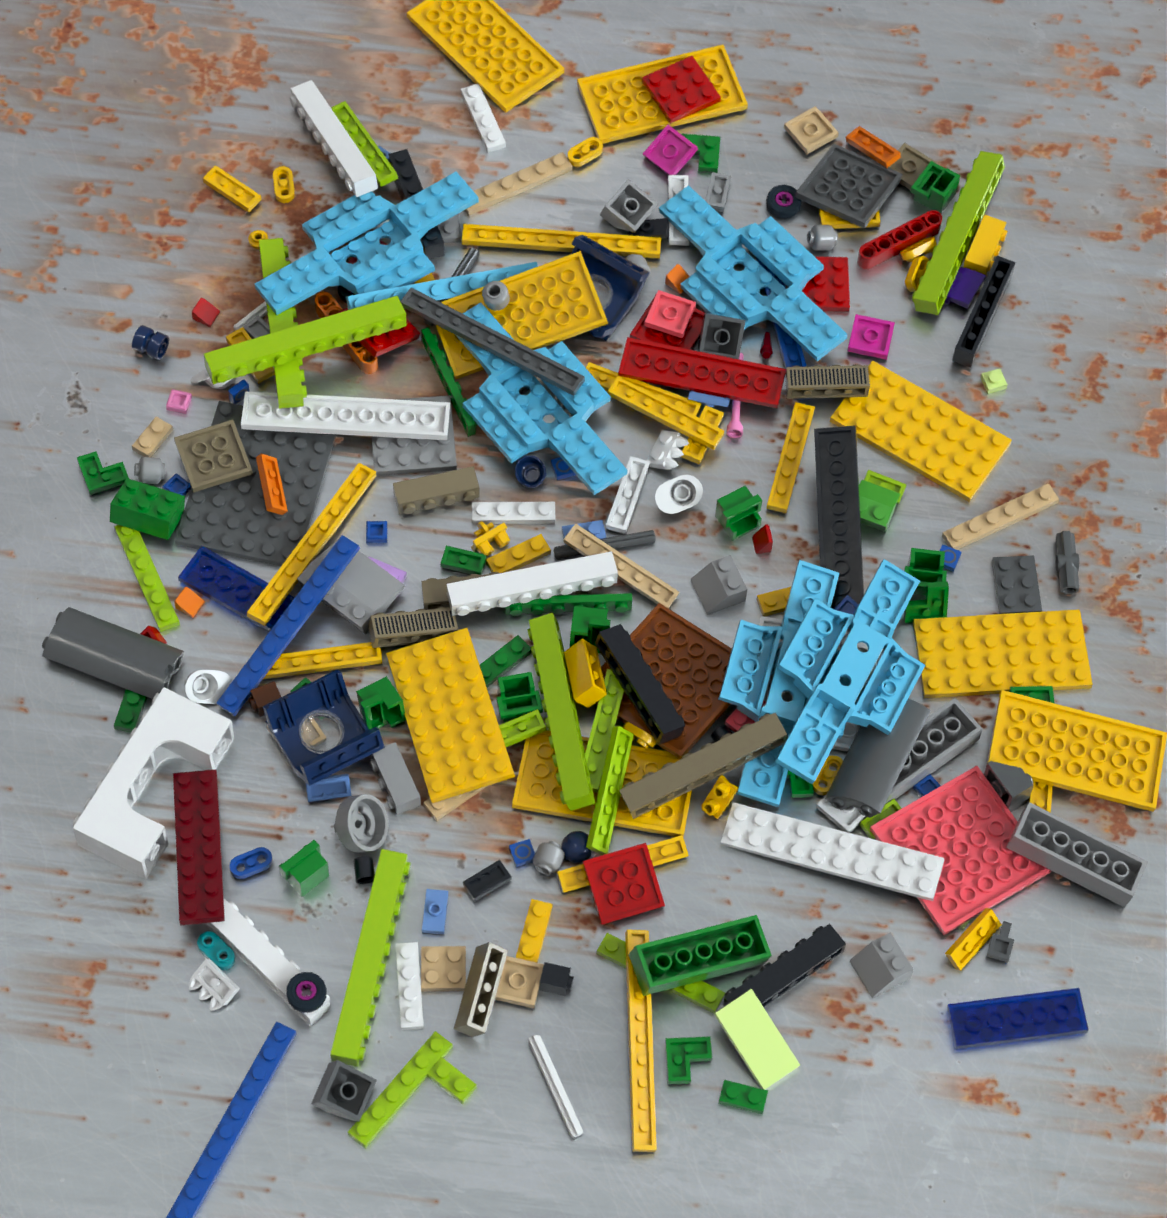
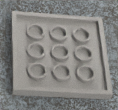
[371,395,457,476]

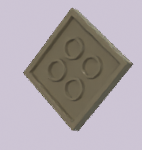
[174,420,253,492]

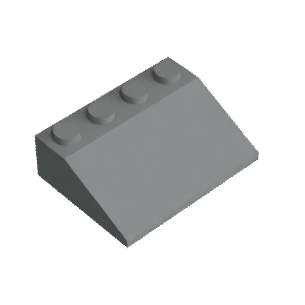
[297,540,405,635]

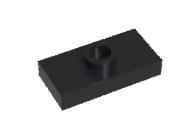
[628,218,669,239]
[463,860,512,902]

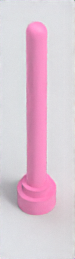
[726,352,744,438]

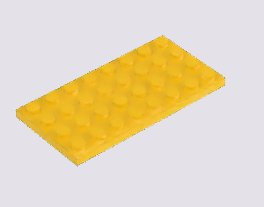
[407,0,564,113]
[577,44,748,144]
[436,251,608,379]
[830,361,1012,502]
[913,609,1093,699]
[386,628,515,803]
[987,690,1167,812]
[512,730,692,837]

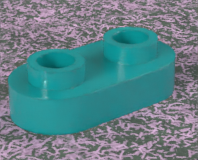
[197,931,235,970]

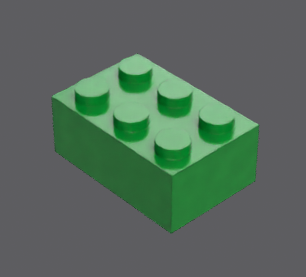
[110,478,185,540]

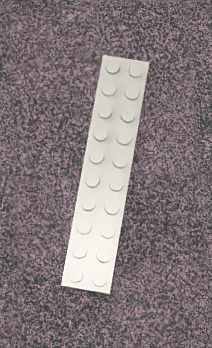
[241,391,450,440]
[721,802,944,901]

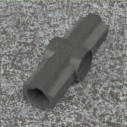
[1055,531,1079,595]

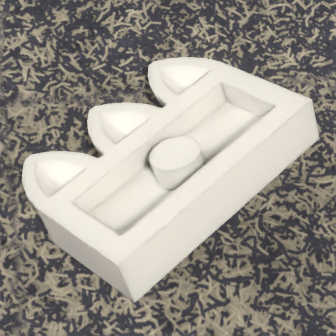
[646,430,689,470]
[189,959,240,1011]

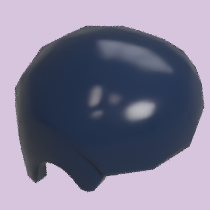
[515,456,546,488]
[561,831,596,864]

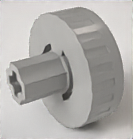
[333,794,388,853]

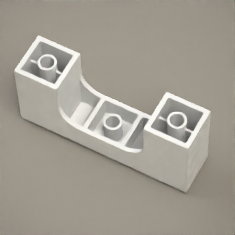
[72,687,234,880]

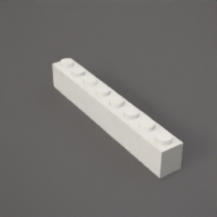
[290,80,378,197]
[447,551,618,616]
[205,899,331,1027]

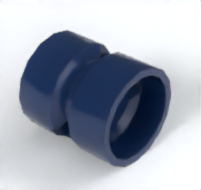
[131,325,170,360]

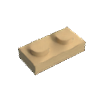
[132,416,173,457]

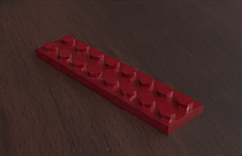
[173,769,225,925]

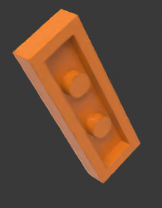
[846,126,901,168]
[256,454,288,515]

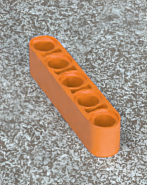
[315,292,378,374]

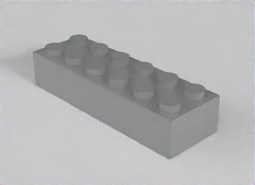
[885,698,983,804]
[1006,802,1147,907]

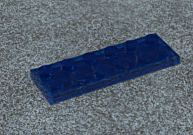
[178,546,295,632]
[947,988,1089,1049]

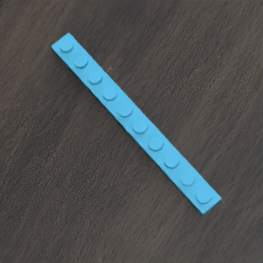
[346,262,538,310]

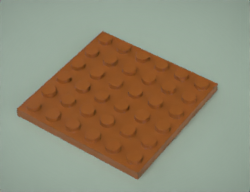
[595,603,732,760]

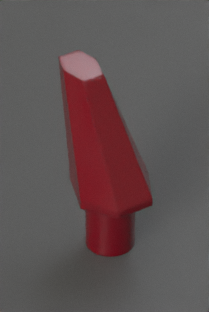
[760,332,773,359]

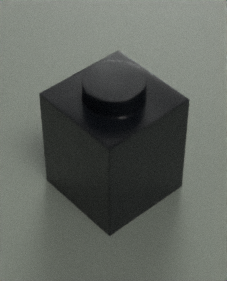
[539,962,574,996]

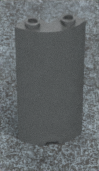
[42,607,184,699]
[825,699,931,817]

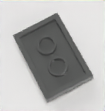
[992,555,1042,614]

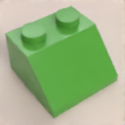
[859,480,901,532]

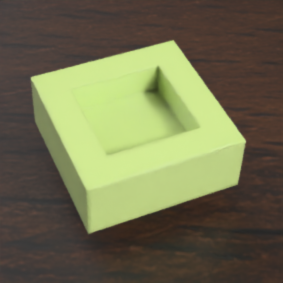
[980,368,1007,394]

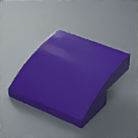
[944,267,986,309]

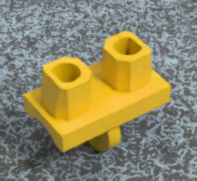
[471,521,510,557]
[701,775,739,819]

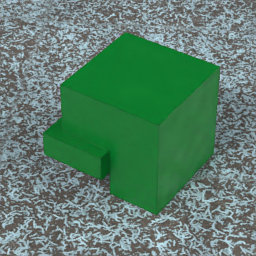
[910,161,960,214]
[715,485,762,541]
[904,548,947,595]
[569,606,611,653]
[497,672,543,723]
[356,676,406,729]
[279,840,329,897]

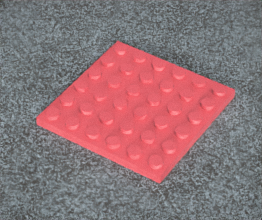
[870,766,1051,935]

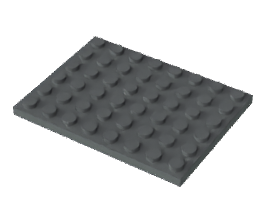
[175,401,337,566]

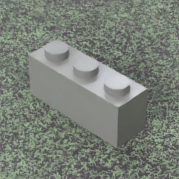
[369,742,421,815]

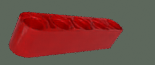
[857,210,942,269]

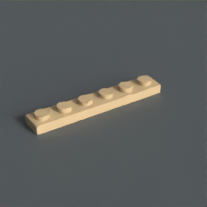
[465,152,572,216]
[942,483,1059,550]
[563,523,680,608]

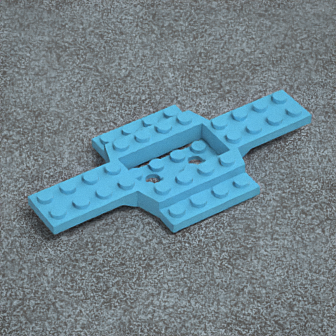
[254,172,479,315]
[659,185,847,361]
[456,303,627,495]
[775,559,925,784]
[718,560,850,807]

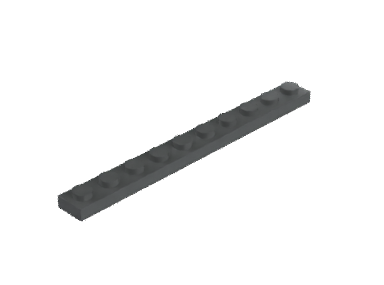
[400,288,585,396]

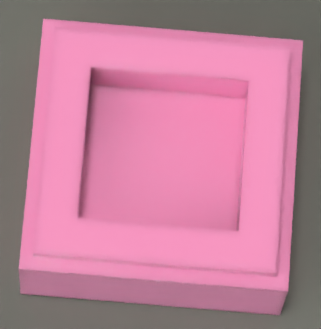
[166,389,192,414]

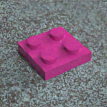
[643,125,698,175]
[847,314,895,360]

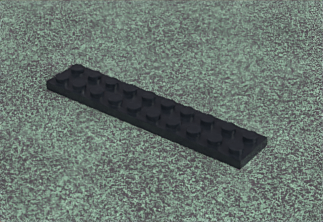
[814,426,864,629]

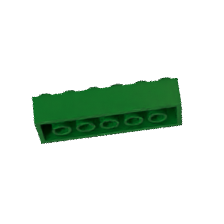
[628,915,772,996]

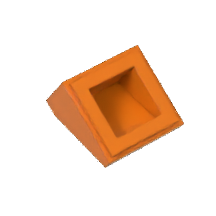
[665,264,690,295]
[174,587,205,618]

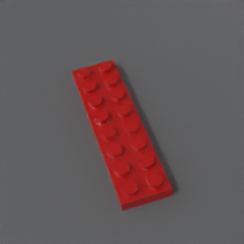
[618,337,786,409]

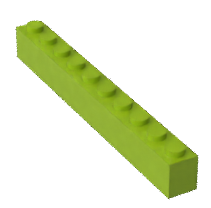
[912,151,1005,315]
[259,238,307,409]
[204,296,407,385]
[527,613,595,811]
[330,849,411,1067]

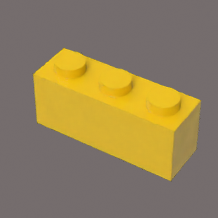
[963,214,1008,275]
[564,639,607,708]

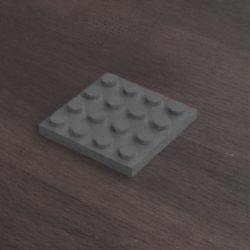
[795,144,903,229]

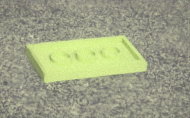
[714,989,800,1090]

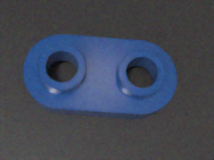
[230,847,273,879]

